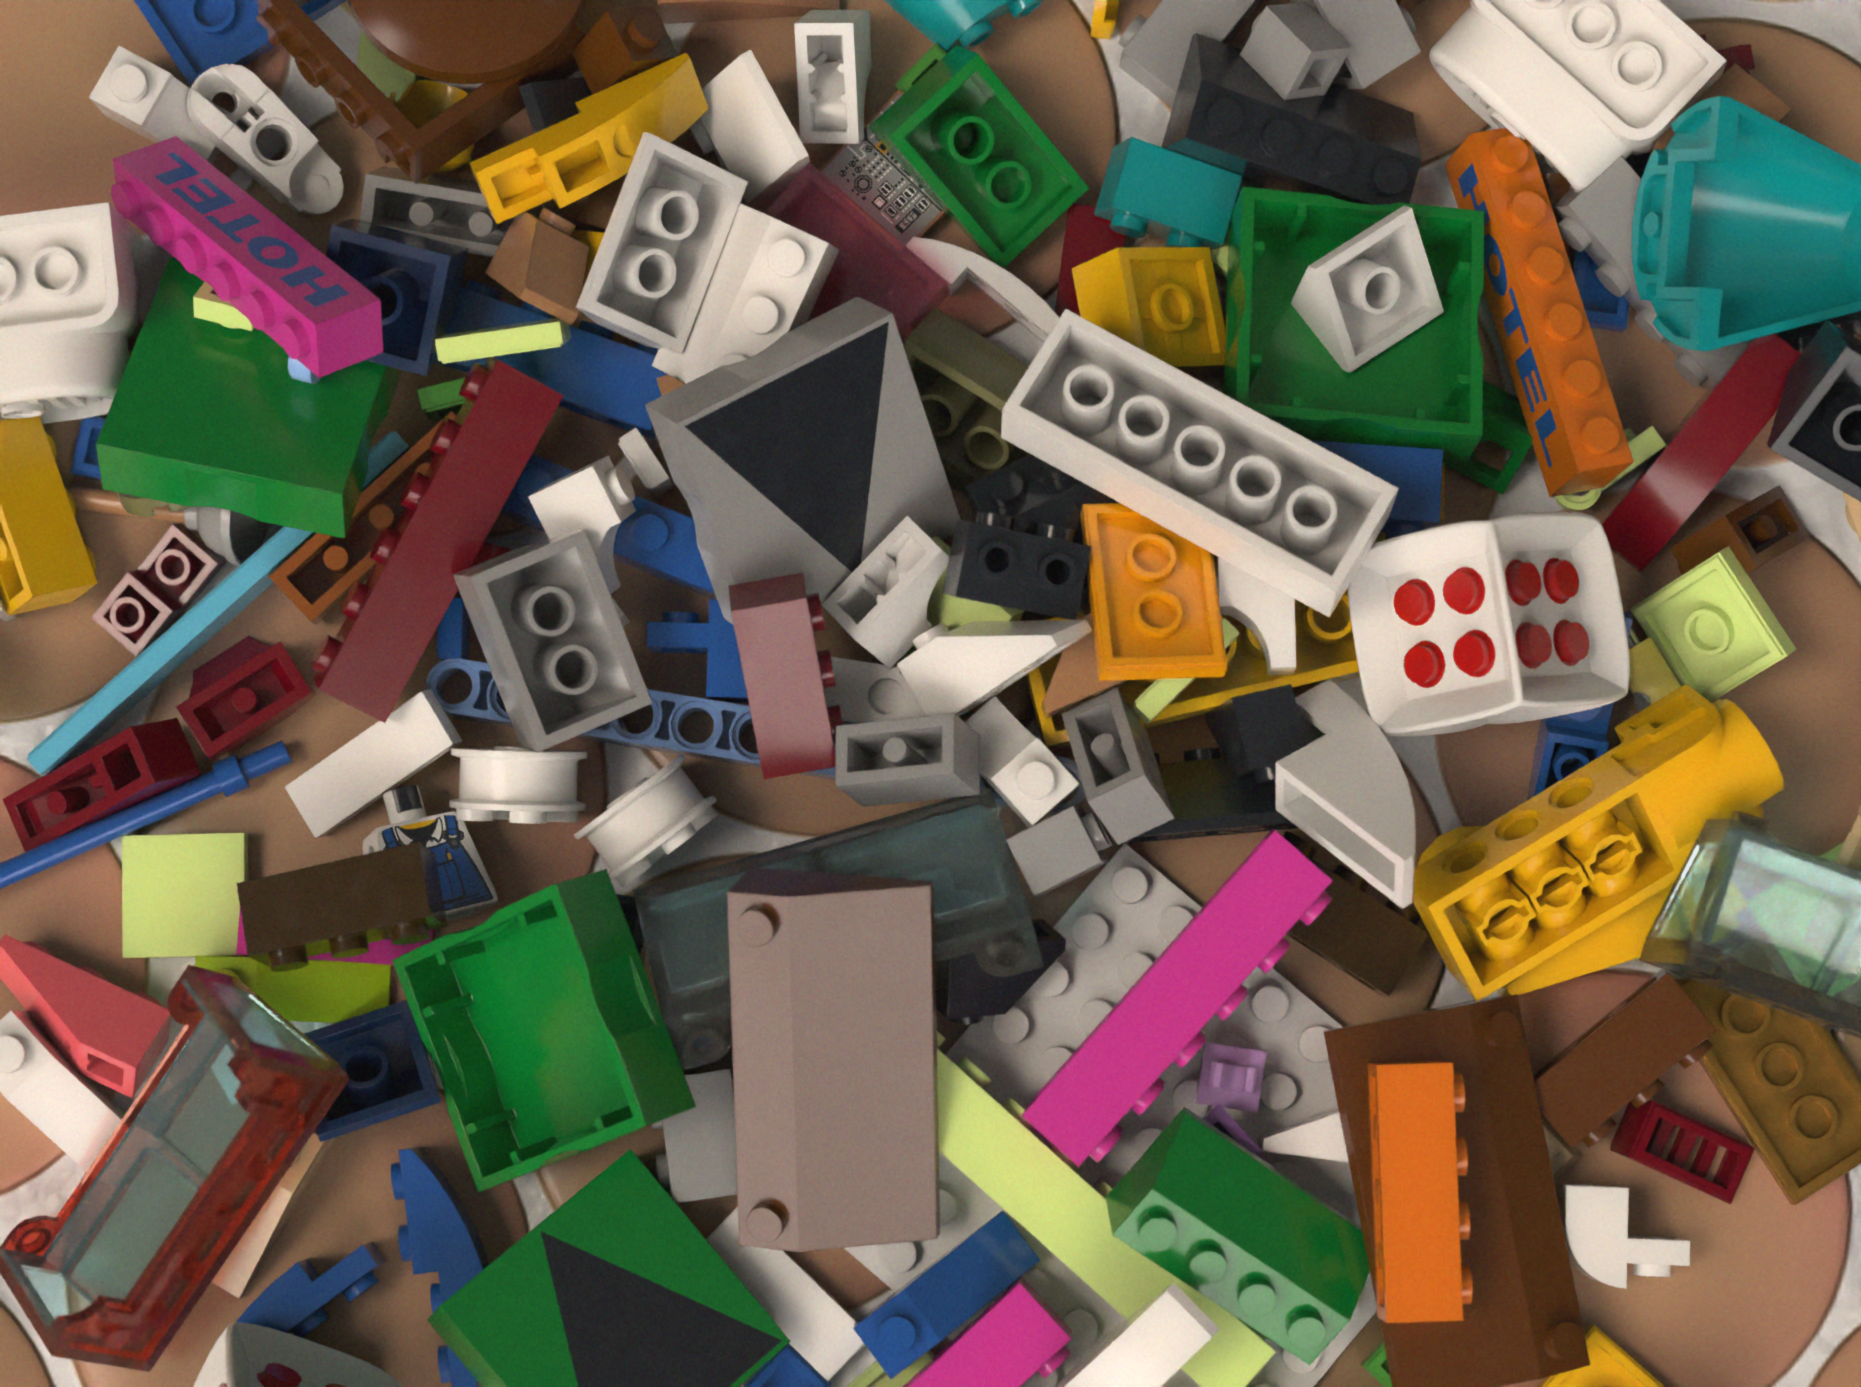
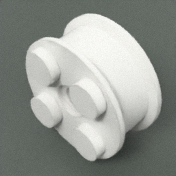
[449,746,587,824]
[573,754,718,888]

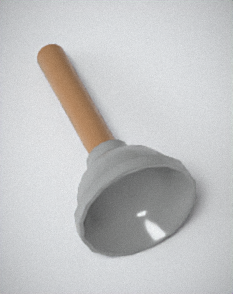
[69,486,268,566]

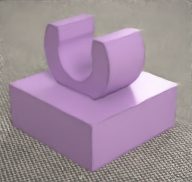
[1195,1042,1267,1113]

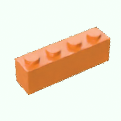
[1367,1060,1473,1323]

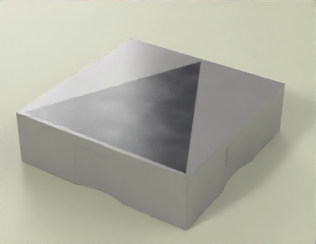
[645,297,961,624]

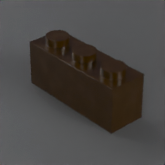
[1283,831,1429,997]
[237,842,447,972]

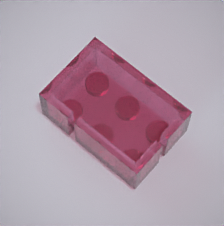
[764,162,950,344]

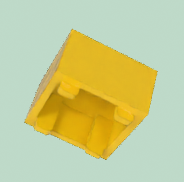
[1072,247,1225,379]

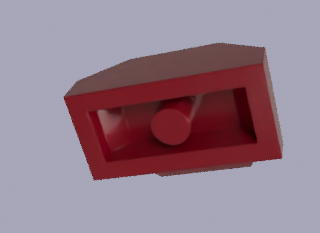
[176,636,316,760]

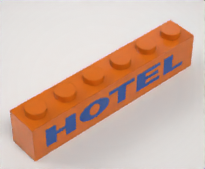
[1444,128,1634,497]

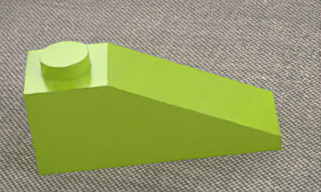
[192,955,392,1023]

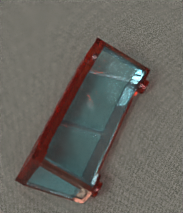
[0,965,350,1372]

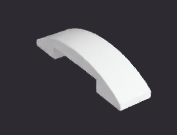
[905,237,1059,343]

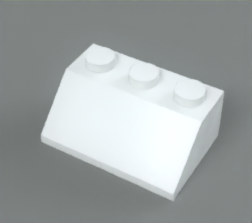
[576,132,748,354]
[651,203,839,384]

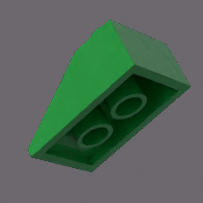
[869,45,1089,268]

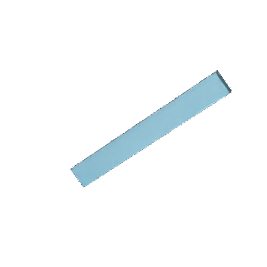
[27,431,410,776]

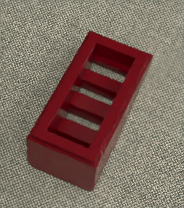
[1610,1100,1755,1204]

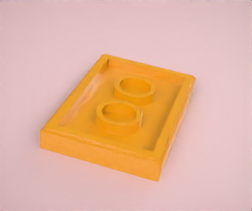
[1080,503,1227,681]

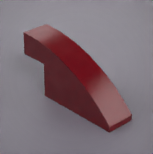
[1601,334,1801,572]

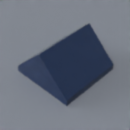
[290,1000,441,1142]

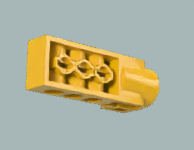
[1413,685,1784,1002]

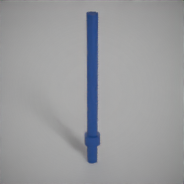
[0,740,292,889]

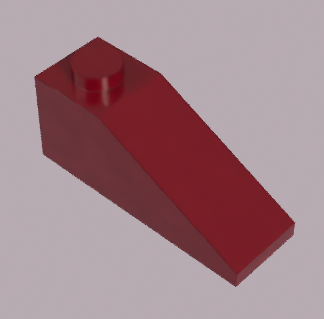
[3,718,201,852]

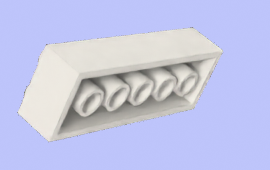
[1001,309,1399,617]

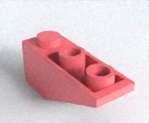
[0,934,172,1098]

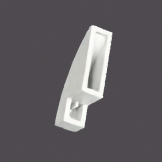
[1275,679,1416,909]
[1056,1283,1220,1387]

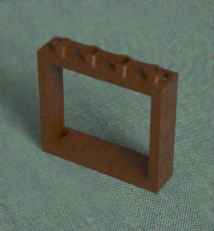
[256,0,585,184]

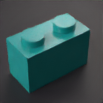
[1094,137,1242,250]

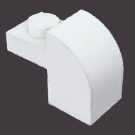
[1556,1183,1690,1289]

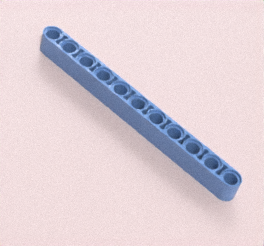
[426,658,1085,816]

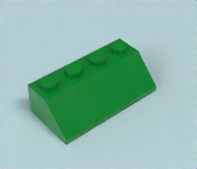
[1106,1106,1370,1366]

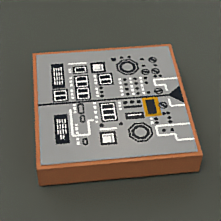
[816,89,947,260]

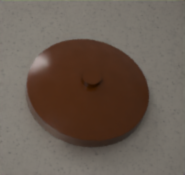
[348,0,585,84]

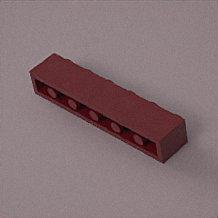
[310,357,564,723]

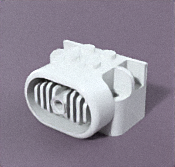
[1429,0,1727,192]
[0,202,142,424]

